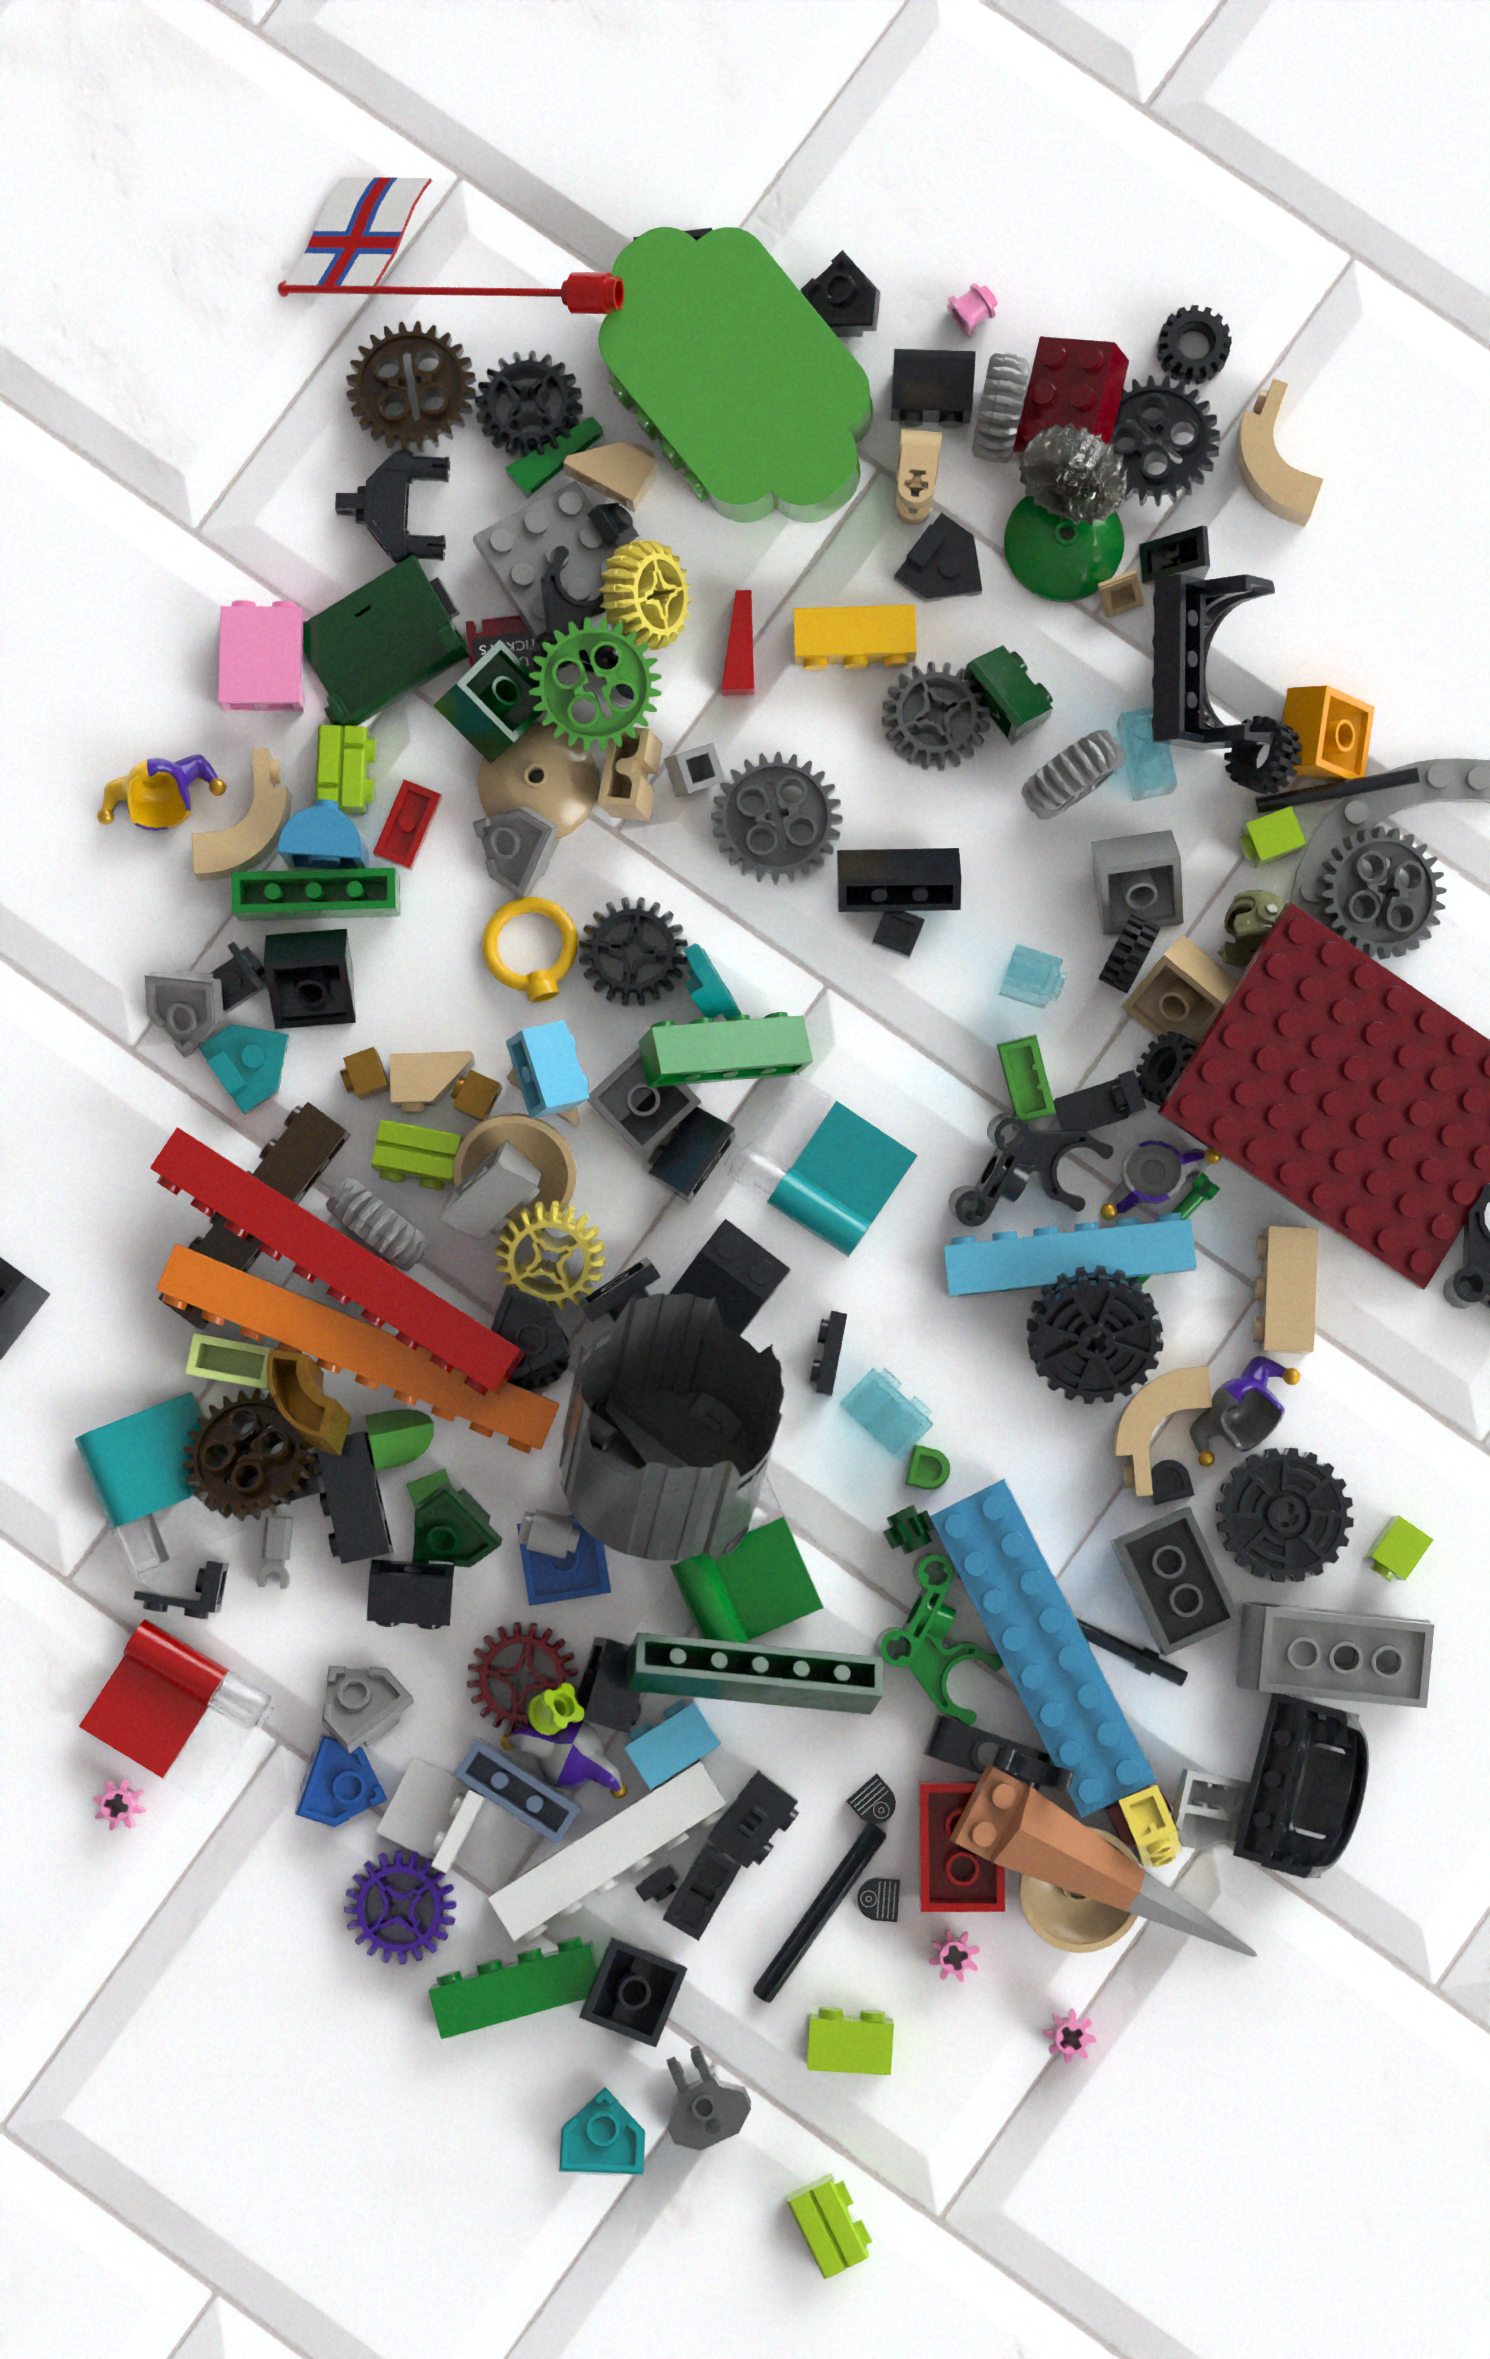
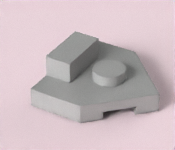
[472,806,559,898]
[144,970,224,1058]
[322,1665,414,1754]

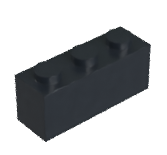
[837,848,962,912]
[311,1431,394,1564]

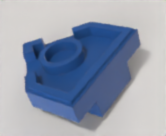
[294,1733,388,1827]

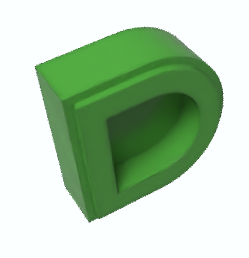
[905,1444,950,1490]

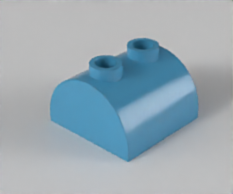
[278,799,370,869]

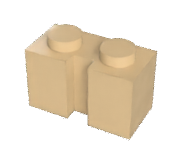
[597,727,663,821]

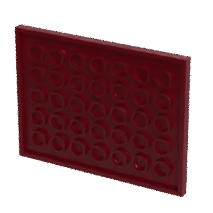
[1157,903,1490,1290]

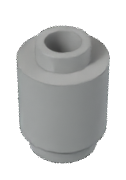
[517,1509,581,1559]

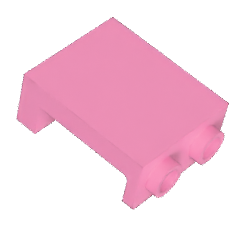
[218,600,306,711]

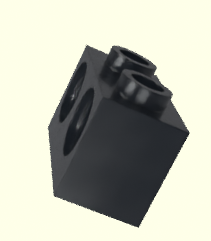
[662,1842,741,1941]

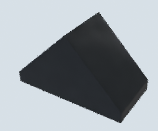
[1139,525,1210,585]

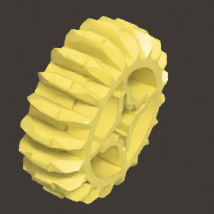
[598,540,693,651]
[495,1201,606,1311]

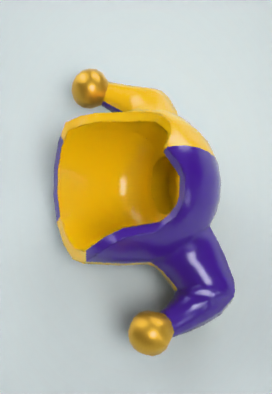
[97,754,227,831]

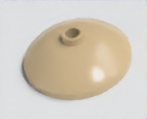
[477,722,599,839]
[453,1113,577,1232]
[1019,1826,1140,1953]

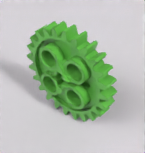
[529,617,662,751]

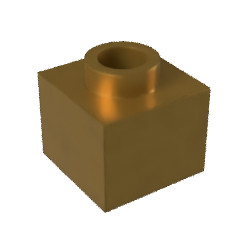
[340,1046,390,1101]
[450,1069,503,1122]

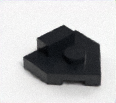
[801,250,881,337]
[894,512,983,603]
[490,1286,571,1378]

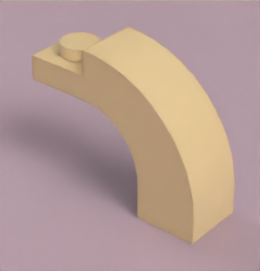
[1236,378,1324,527]
[191,748,292,881]
[1112,1366,1212,1497]

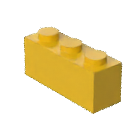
[793,604,917,671]

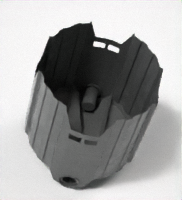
[559,1293,784,1561]

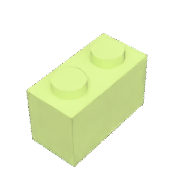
[185,1333,278,1390]

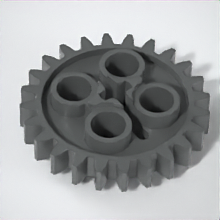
[711,752,843,885]
[1315,826,1447,960]

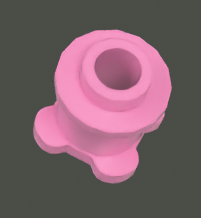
[946,283,998,337]

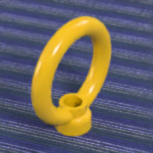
[482,897,578,1003]

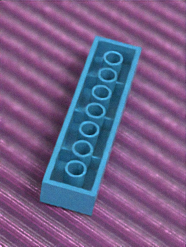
[930,1478,1157,1818]

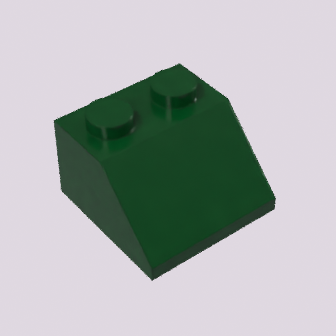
[433,639,545,764]
[963,645,1053,746]

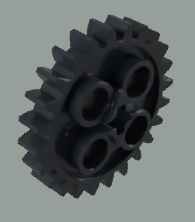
[1099,375,1220,507]

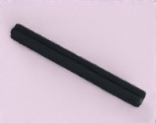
[753,1823,886,2003]

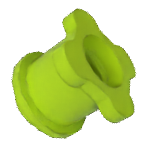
[528,1682,584,1736]

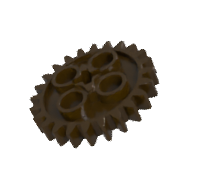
[346,321,477,452]
[182,1388,316,1522]

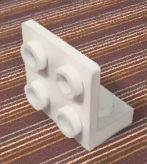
[377,1758,486,1873]

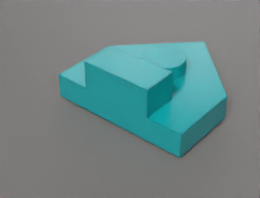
[683,943,742,1020]
[198,1024,290,1115]
[559,2086,646,2176]

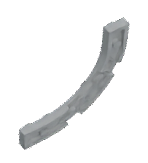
[1290,758,1490,930]

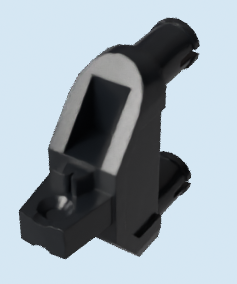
[335,449,450,564]

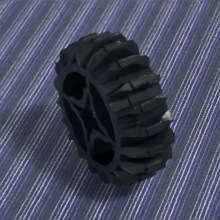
[474,350,583,457]
[579,897,688,1007]

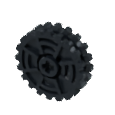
[1026,1265,1164,1404]
[1215,1447,1354,1583]

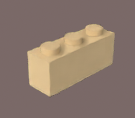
[1252,1226,1318,1354]

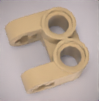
[895,429,942,525]

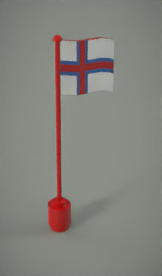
[277,177,624,314]

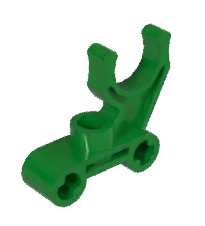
[875,1552,1003,1725]

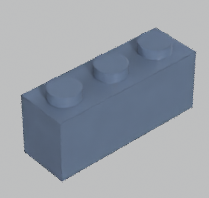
[453,1737,583,1845]

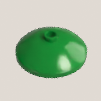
[1004,482,1124,602]

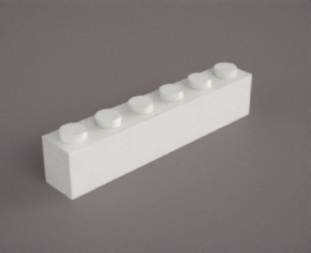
[487,1759,727,1942]

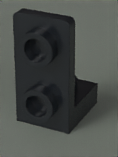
[211,941,267,1013]
[1053,1070,1147,1132]
[133,1560,229,1619]

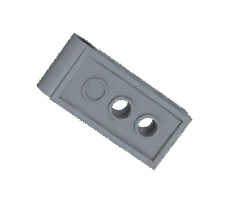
[1236,1602,1435,1708]

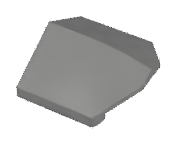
[1172,1768,1250,1850]

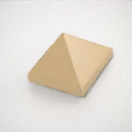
[1098,570,1144,619]

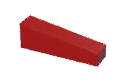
[721,590,754,695]

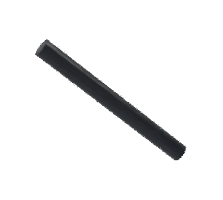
[1255,767,1420,813]

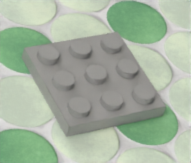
[473,480,619,641]

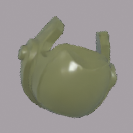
[1217,889,1286,969]

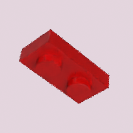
[373,779,442,871]

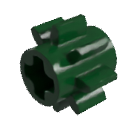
[883,1504,935,1555]

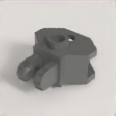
[666,2045,752,2151]

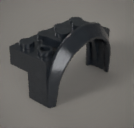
[1151,574,1275,751]
[1233,1693,1369,1879]

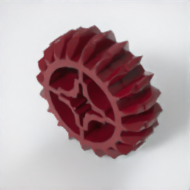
[467,1622,579,1733]

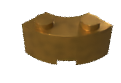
[267,1349,351,1456]

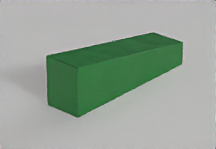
[505,416,604,499]

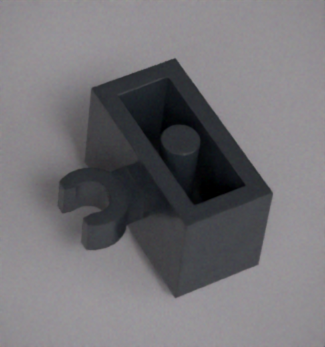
[708,1769,800,1869]

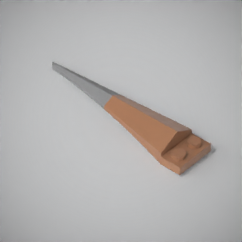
[949,1764,1258,1957]

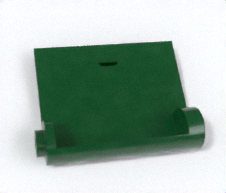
[303,554,471,727]

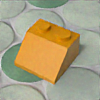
[1283,685,1375,782]

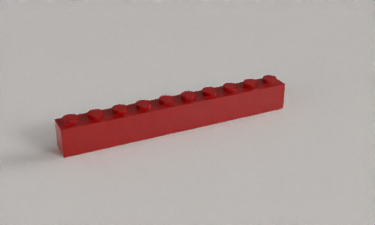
[150,1127,526,1396]

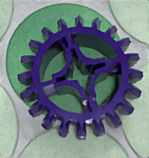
[344,1849,458,1965]

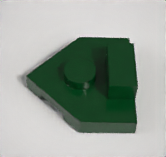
[412,1482,502,1568]

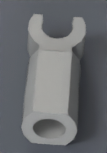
[257,1517,293,1589]

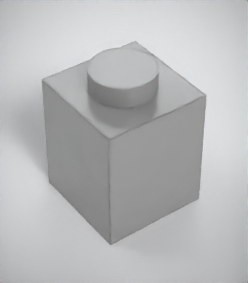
[664,743,726,797]

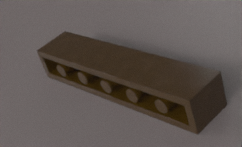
[158,1101,351,1330]

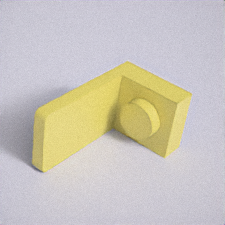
[1118,1785,1182,1867]

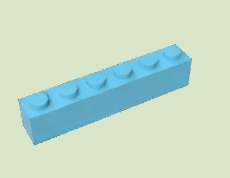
[944,1213,1197,1298]

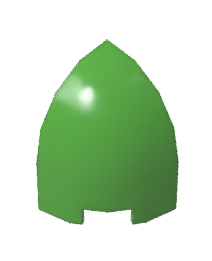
[365,1409,434,1471]

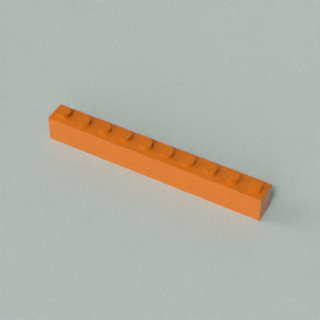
[156,1244,560,1454]

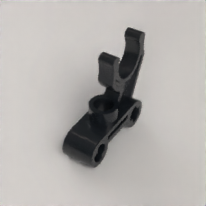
[532,546,634,705]
[948,1113,1114,1227]
[1443,1184,1490,1309]
[923,1714,1075,1792]

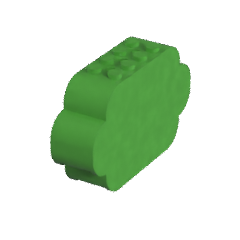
[598,227,873,523]

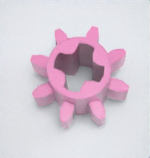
[93,1778,146,1831]
[929,1929,980,1983]
[1043,2008,1097,2064]

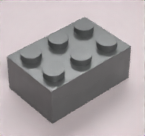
[1109,1507,1242,1656]

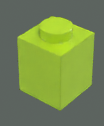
[1238,806,1306,868]
[1365,1515,1434,1582]

